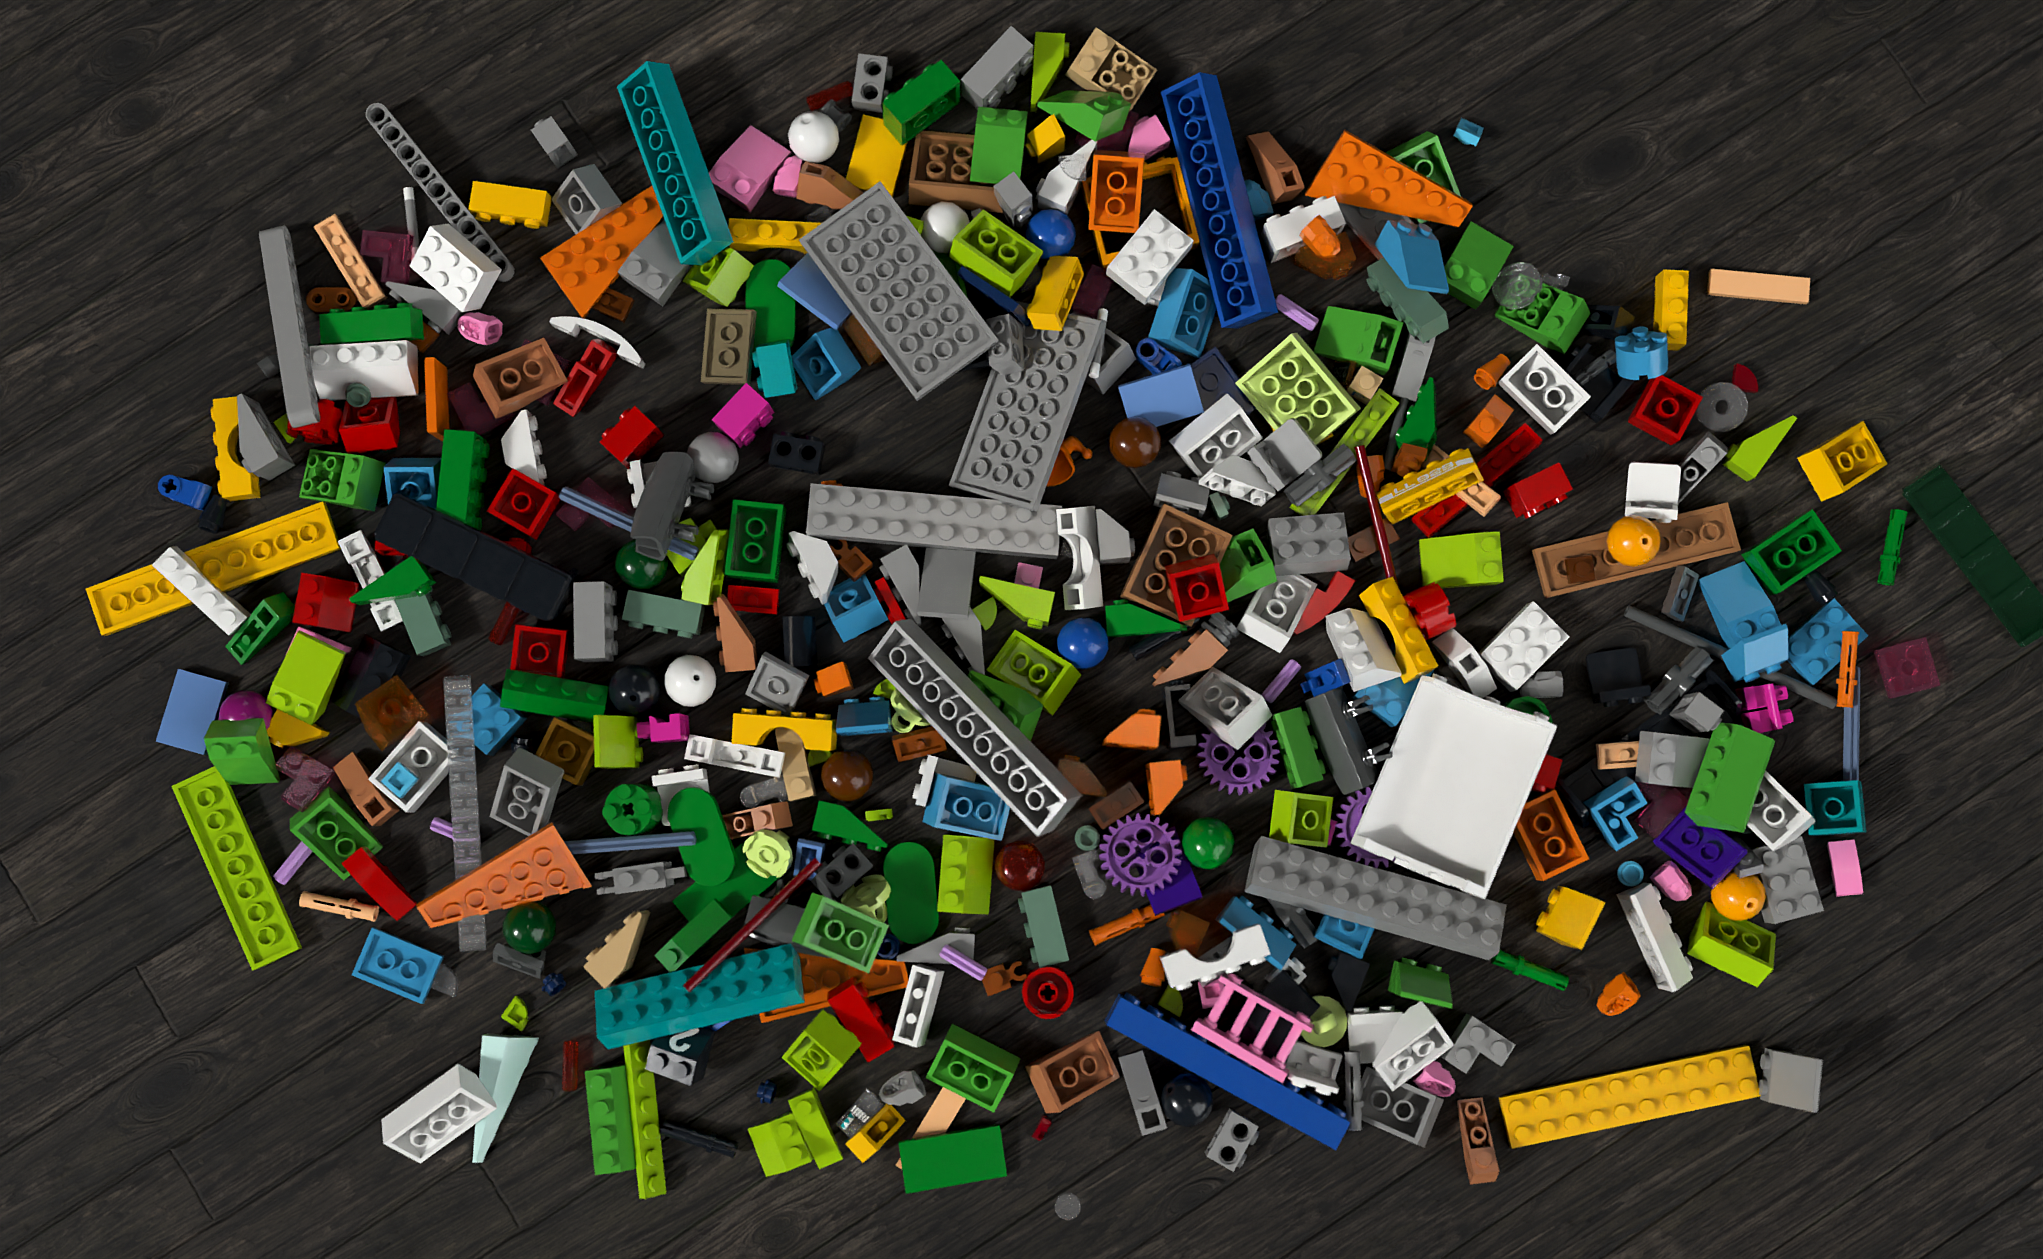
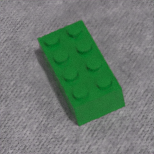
[436,429,489,531]

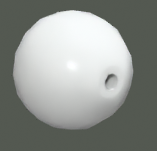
[788,111,839,163]
[921,202,970,253]
[664,655,716,707]

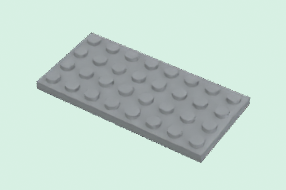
[799,182,999,401]
[949,301,1105,512]

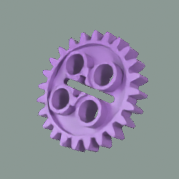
[1197,723,1280,795]
[1335,787,1396,868]
[1099,813,1182,897]

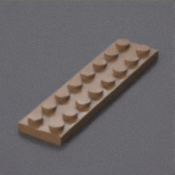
[1532,502,1741,599]

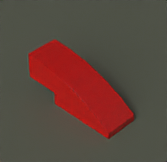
[553,339,618,417]
[1292,571,1355,636]
[341,847,417,921]

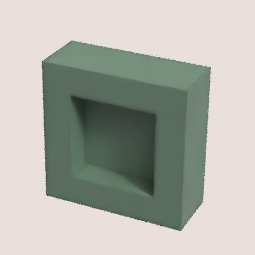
[1208,491,1230,521]

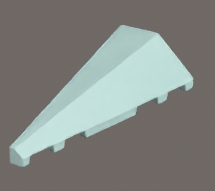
[472,1034,539,1163]

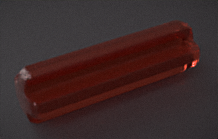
[806,81,853,111]
[489,602,519,645]
[562,1040,578,1091]

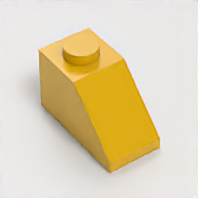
[1025,114,1065,163]
[267,709,330,748]
[846,1104,906,1163]

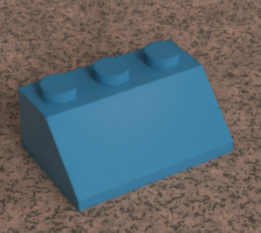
[1148,268,1216,358]
[1215,896,1296,970]

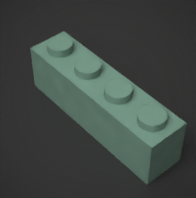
[1367,257,1449,343]

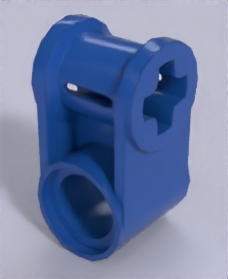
[1134,338,1182,375]
[158,475,213,511]

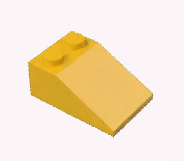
[1797,421,1887,502]
[1536,886,1605,949]

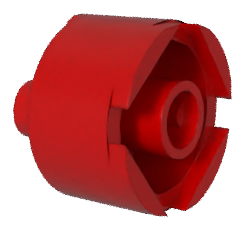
[286,399,343,445]
[1403,582,1456,640]
[1022,965,1074,1019]

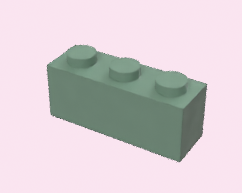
[395,586,452,657]
[622,590,706,639]
[1018,885,1069,968]

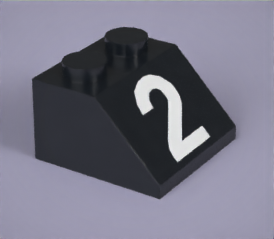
[645,1027,715,1086]

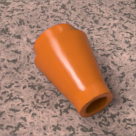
[1474,354,1510,390]
[1140,948,1166,987]

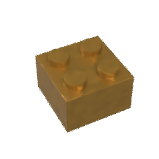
[535,717,595,786]

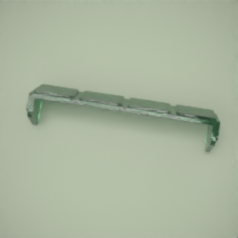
[1901,462,2043,647]

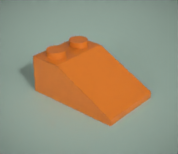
[1088,150,1145,233]

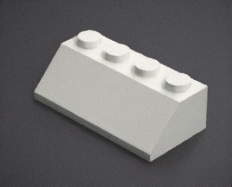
[310,340,418,400]
[1616,883,1693,992]
[381,1064,497,1164]

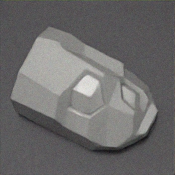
[1520,671,1563,698]
[879,1070,926,1106]

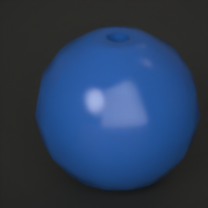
[1025,209,1076,260]
[1057,617,1109,669]

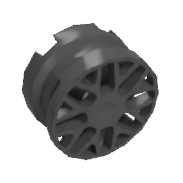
[1201,612,1240,648]

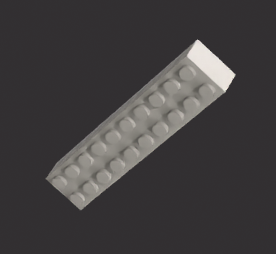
[806,483,1062,559]
[868,619,1082,836]
[1244,836,1507,960]

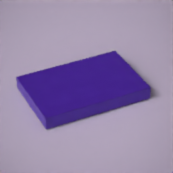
[1653,806,1748,889]
[1129,826,1203,916]

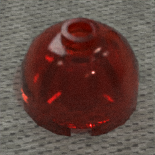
[995,841,1045,891]

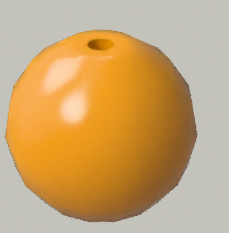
[1606,515,1661,567]
[1711,870,1766,921]

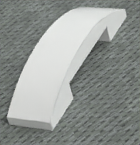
[549,316,645,368]
[338,530,403,631]
[684,734,785,778]

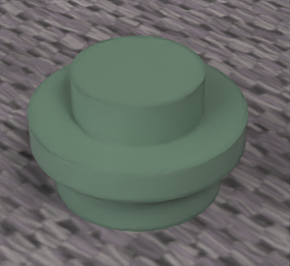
[345,383,371,407]
[1075,826,1100,851]

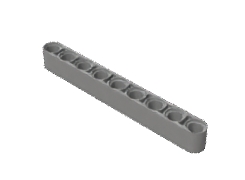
[366,103,514,282]
[259,225,320,428]

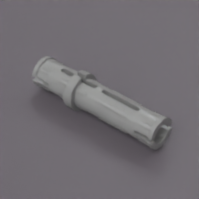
[1343,1051,1364,1131]

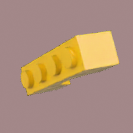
[728,218,821,254]
[211,396,260,501]
[1359,577,1438,684]
[731,708,837,751]

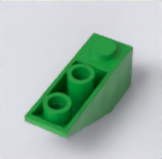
[1395,377,1437,461]
[812,801,888,852]

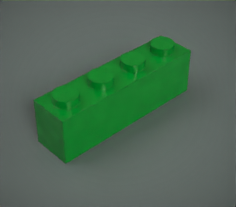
[319,303,424,345]
[500,669,608,723]

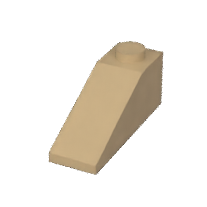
[775,727,817,801]

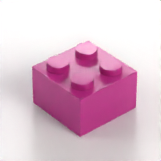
[712,383,774,448]

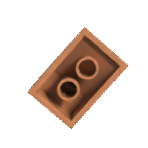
[473,338,567,419]
[1025,1031,1120,1113]

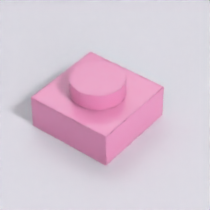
[1014,562,1043,589]
[1198,979,1228,1009]

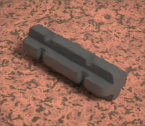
[1572,349,1616,386]

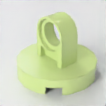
[890,688,931,733]
[743,829,793,878]
[841,875,891,923]
[1300,995,1348,1047]

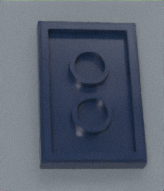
[957,266,1031,327]
[1191,346,1256,416]

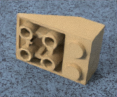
[1065,28,1157,111]
[583,910,650,989]

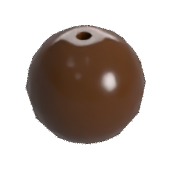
[1109,416,1161,468]
[821,749,873,801]

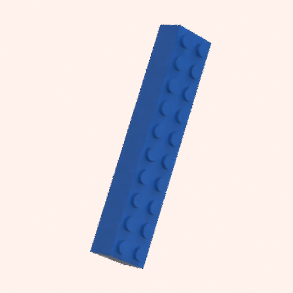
[1161,72,1278,328]
[1105,992,1350,1150]

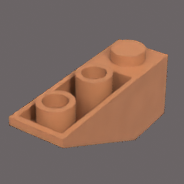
[1246,132,1305,205]
[796,161,864,209]
[713,594,758,672]
[1152,629,1228,687]
[333,751,400,826]
[722,801,793,839]
[1457,1097,1499,1184]

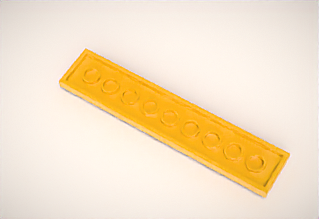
[86,501,341,636]
[1498,1045,1761,1149]

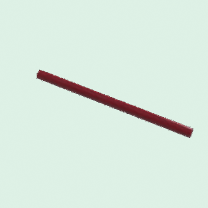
[1354,445,1400,590]
[683,858,822,992]

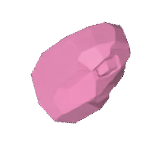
[773,156,804,198]
[458,312,503,345]
[1650,861,1692,901]
[1413,1060,1456,1097]

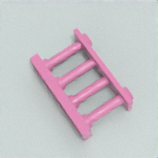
[1191,973,1314,1083]

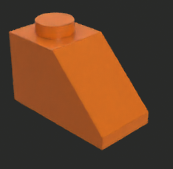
[1463,394,1514,448]
[814,661,854,698]

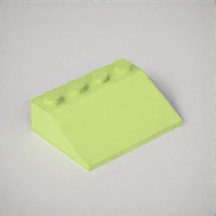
[1235,333,1361,445]

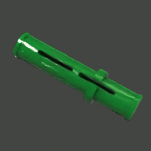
[1877,509,1908,586]
[1491,949,1569,991]

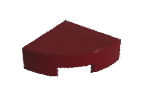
[1731,363,1758,393]
[1031,1114,1052,1141]

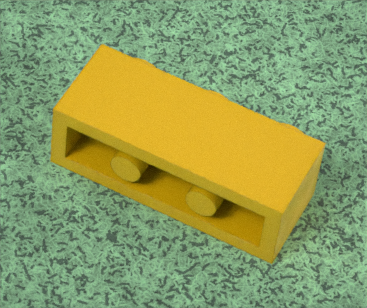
[468,181,552,229]
[1027,256,1084,331]
[1653,269,1689,351]

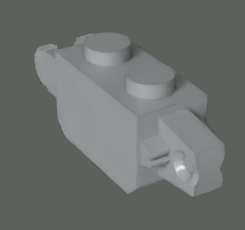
[595,861,687,895]

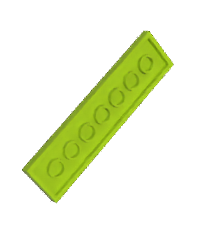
[171,766,302,971]

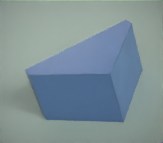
[793,838,827,880]

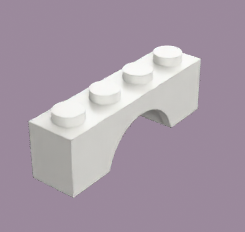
[1056,506,1103,610]
[152,546,251,635]
[1160,923,1270,991]

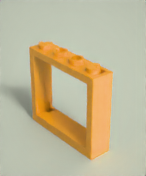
[1081,157,1200,271]

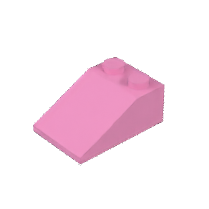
[709,125,792,213]

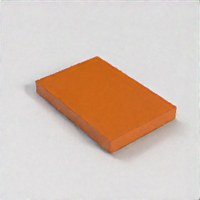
[424,357,449,441]

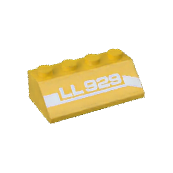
[1376,448,1484,525]

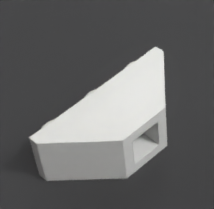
[501,410,547,486]
[1199,455,1276,506]
[787,531,838,605]
[1431,628,1497,699]

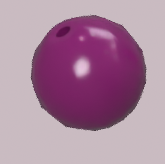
[219,690,274,730]

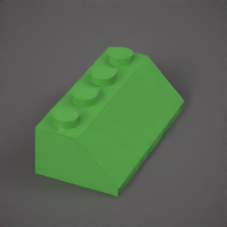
[1685,723,1775,833]
[585,1064,636,1175]

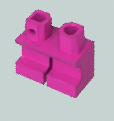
[1735,684,1794,733]
[637,713,690,743]

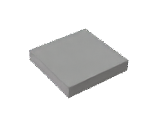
[745,652,809,716]

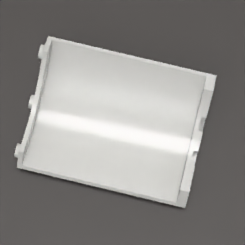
[1351,674,1557,899]

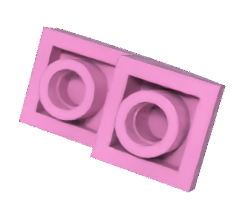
[1827,840,1863,897]

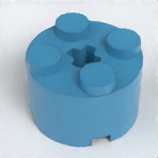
[1615,327,1668,380]

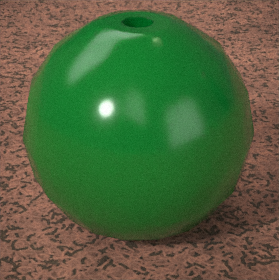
[1182,817,1234,869]

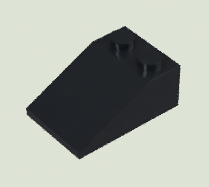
[1226,970,1320,1058]

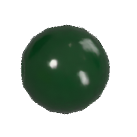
[615,539,668,590]
[503,901,556,954]

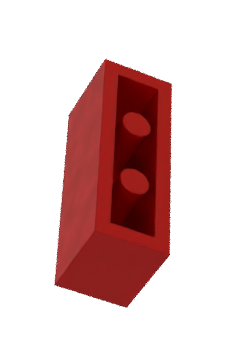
[827,976,895,1062]

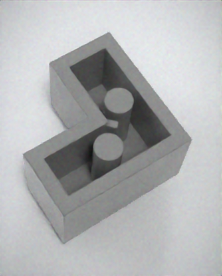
[1440,1013,1515,1073]

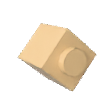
[1346,366,1383,405]

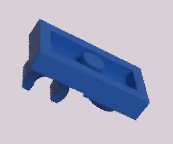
[1300,659,1351,697]

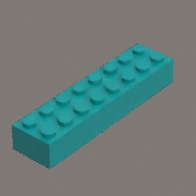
[617,61,734,265]
[595,944,805,1049]

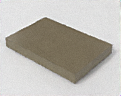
[701,309,757,385]

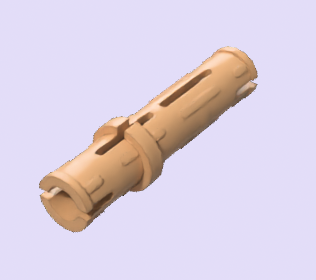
[299,891,379,922]

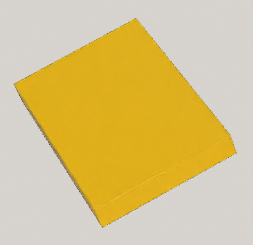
[846,115,908,198]

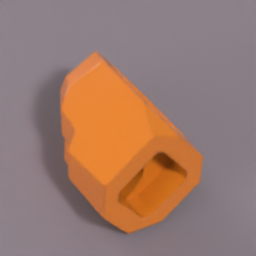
[1299,215,1340,258]
[1356,455,1385,498]
[1596,972,1641,1016]

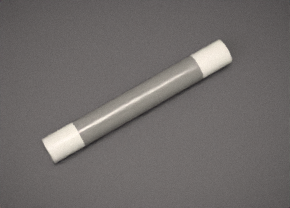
[403,187,420,261]
[1089,308,1108,378]

